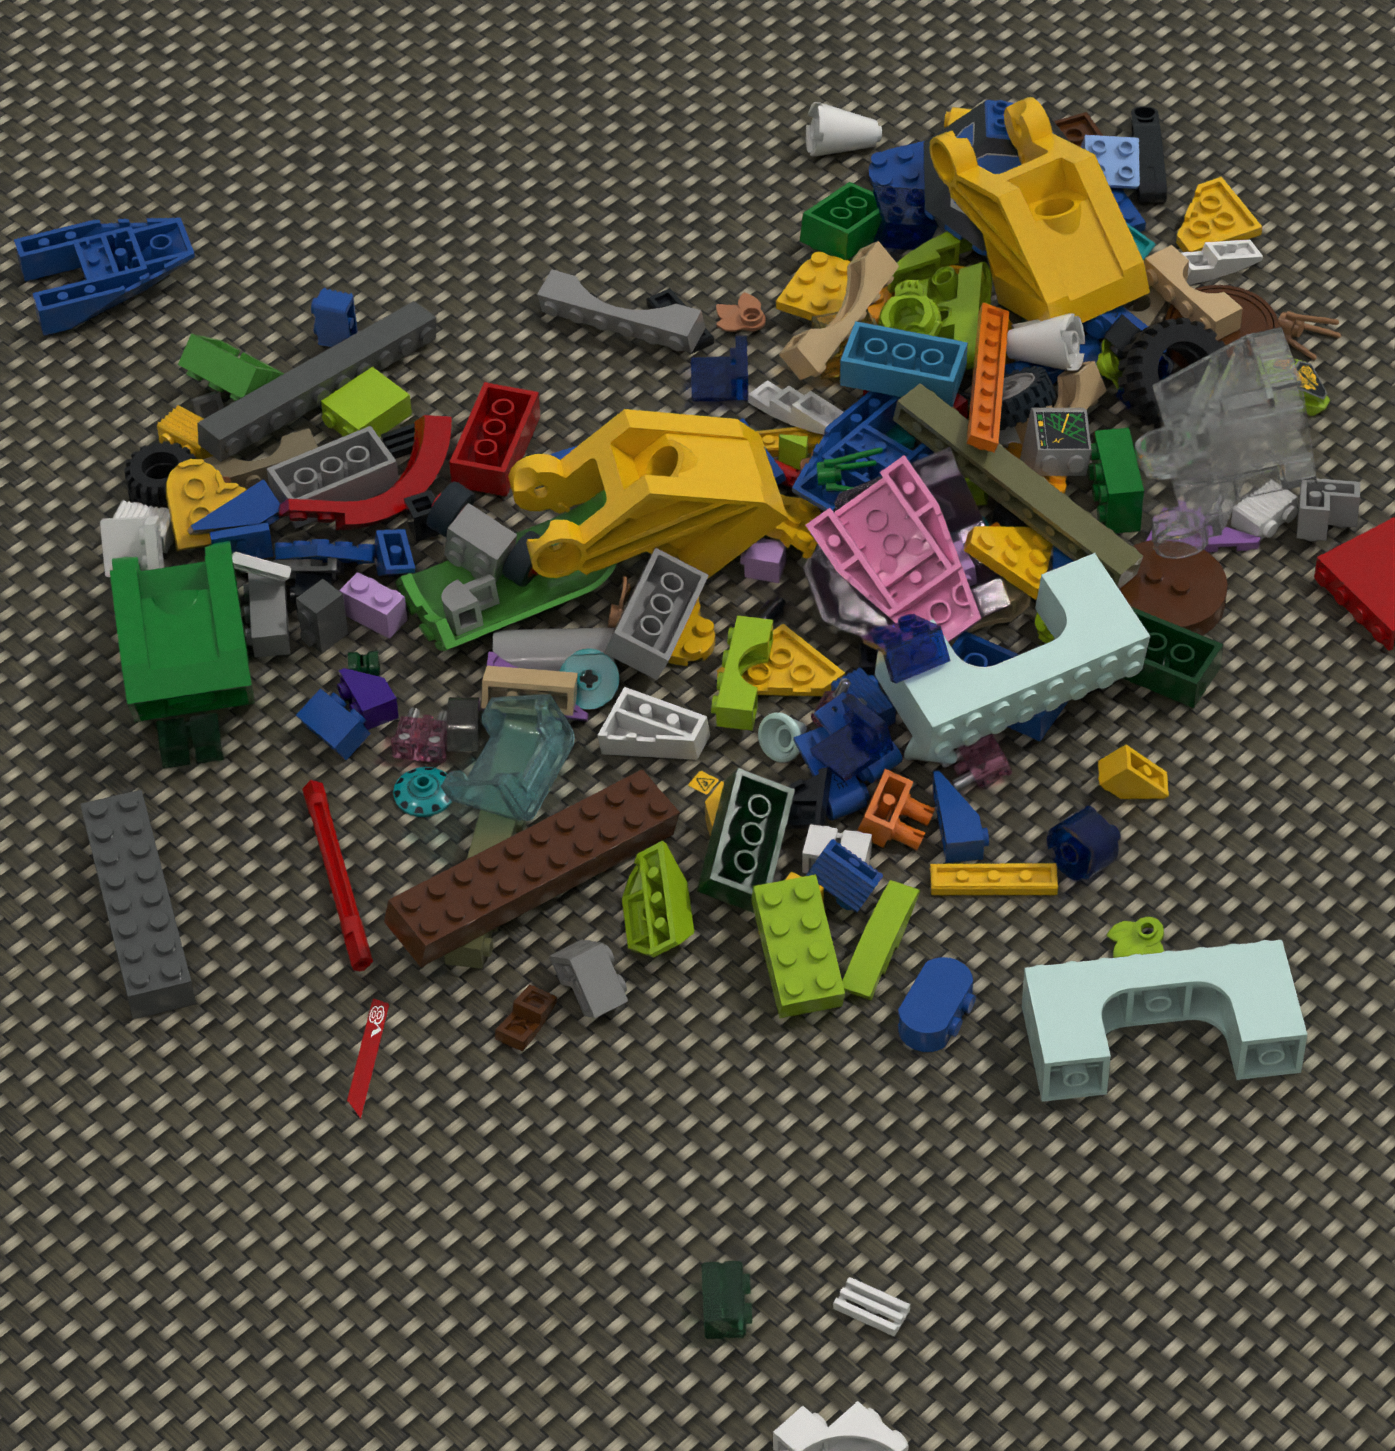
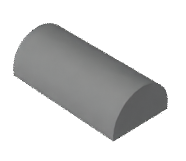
[493,628,615,685]

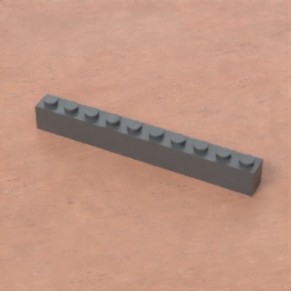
[197,301,436,462]

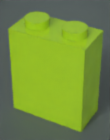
[321,367,412,437]

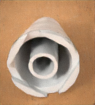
[806,102,882,156]
[1006,313,1085,371]

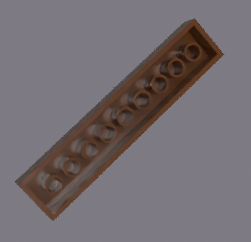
[384,769,680,967]

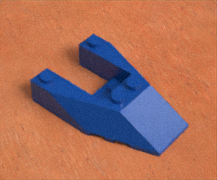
[14,218,195,336]
[792,391,936,511]

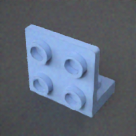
[1081,135,1140,189]

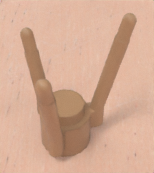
[1278,311,1341,360]

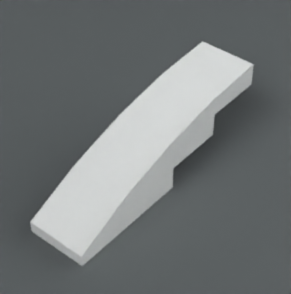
[1180,240,1263,285]
[748,380,844,435]

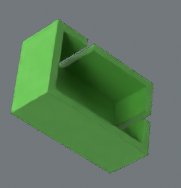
[178,334,284,401]

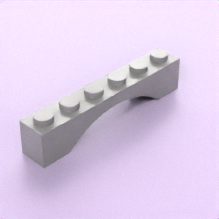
[537,269,706,353]

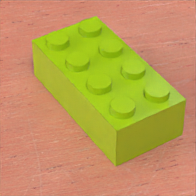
[751,874,845,1018]

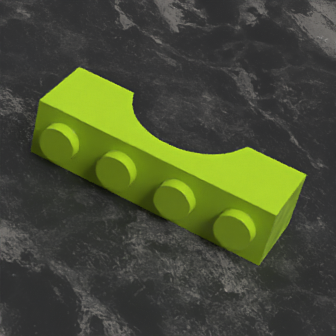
[711,615,773,731]

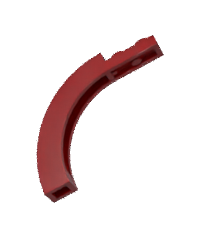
[279,415,452,530]

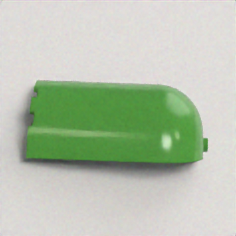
[395,490,617,651]

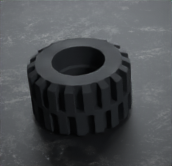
[124,441,196,509]

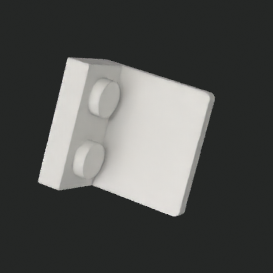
[100,516,164,577]

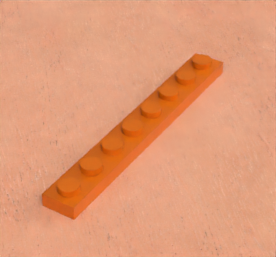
[966,303,1009,453]

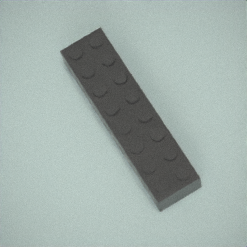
[80,789,196,1019]

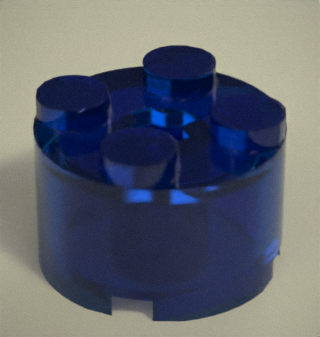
[1046,806,1121,881]

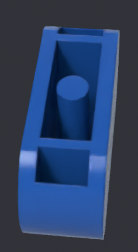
[898,957,976,1052]

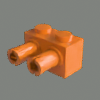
[857,769,935,850]

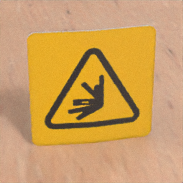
[688,771,719,795]

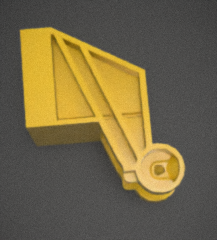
[929,97,1150,323]
[508,409,788,579]

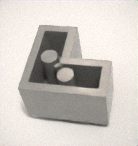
[1297,477,1360,541]
[549,939,628,1018]

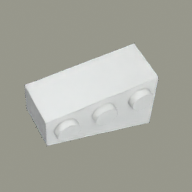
[598,687,710,760]

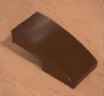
[495,985,557,1052]

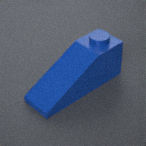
[187,479,280,535]
[932,770,989,863]

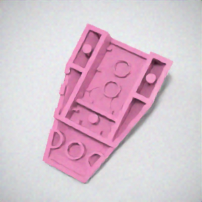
[805,455,982,643]

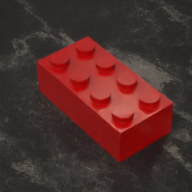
[449,382,541,497]

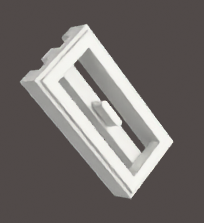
[232,552,292,582]
[833,1277,910,1337]

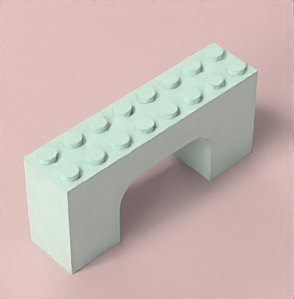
[875,553,1150,760]
[1022,940,1307,1102]

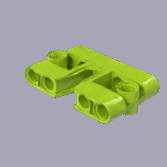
[919,262,992,370]

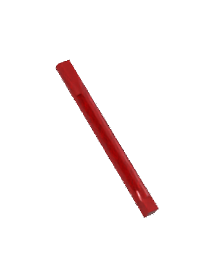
[302,780,373,972]

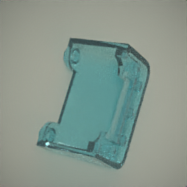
[441,694,575,821]

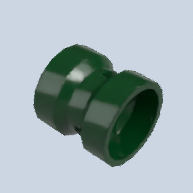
[348,650,380,677]

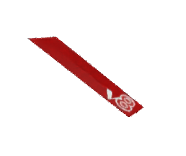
[347,999,389,1119]

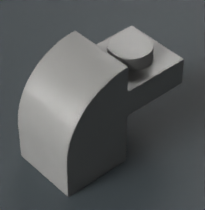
[441,574,500,636]

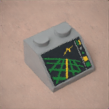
[1020,408,1092,476]

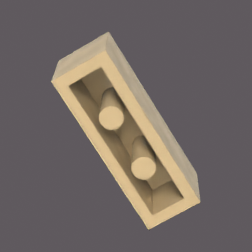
[481,666,578,716]

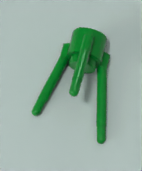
[817,447,883,493]

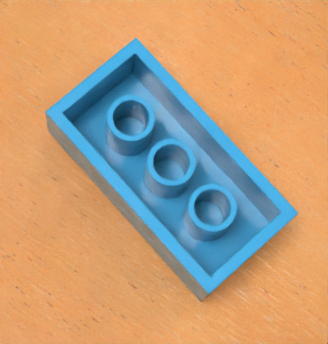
[840,321,968,407]

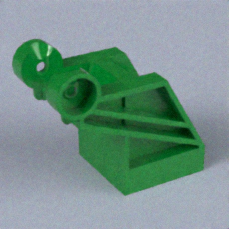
[110,541,255,722]

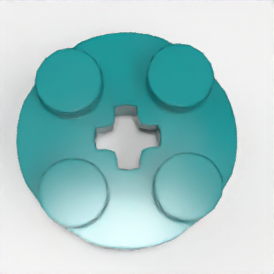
[560,648,620,709]

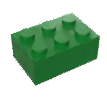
[800,182,894,260]
[1087,428,1144,533]

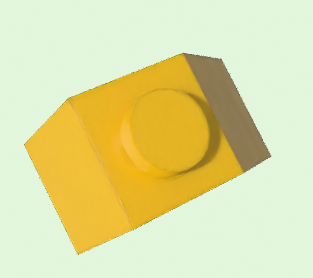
[1098,744,1169,799]

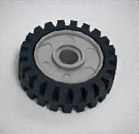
[968,366,1056,431]

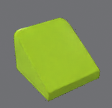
[778,434,808,470]

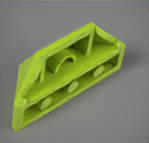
[622,841,694,958]

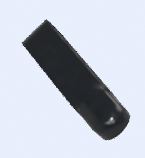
[1130,106,1167,203]

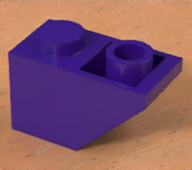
[337,668,399,730]

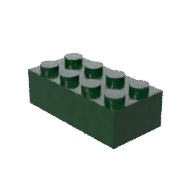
[1123,607,1224,708]
[697,768,795,913]

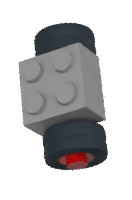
[427,481,540,587]

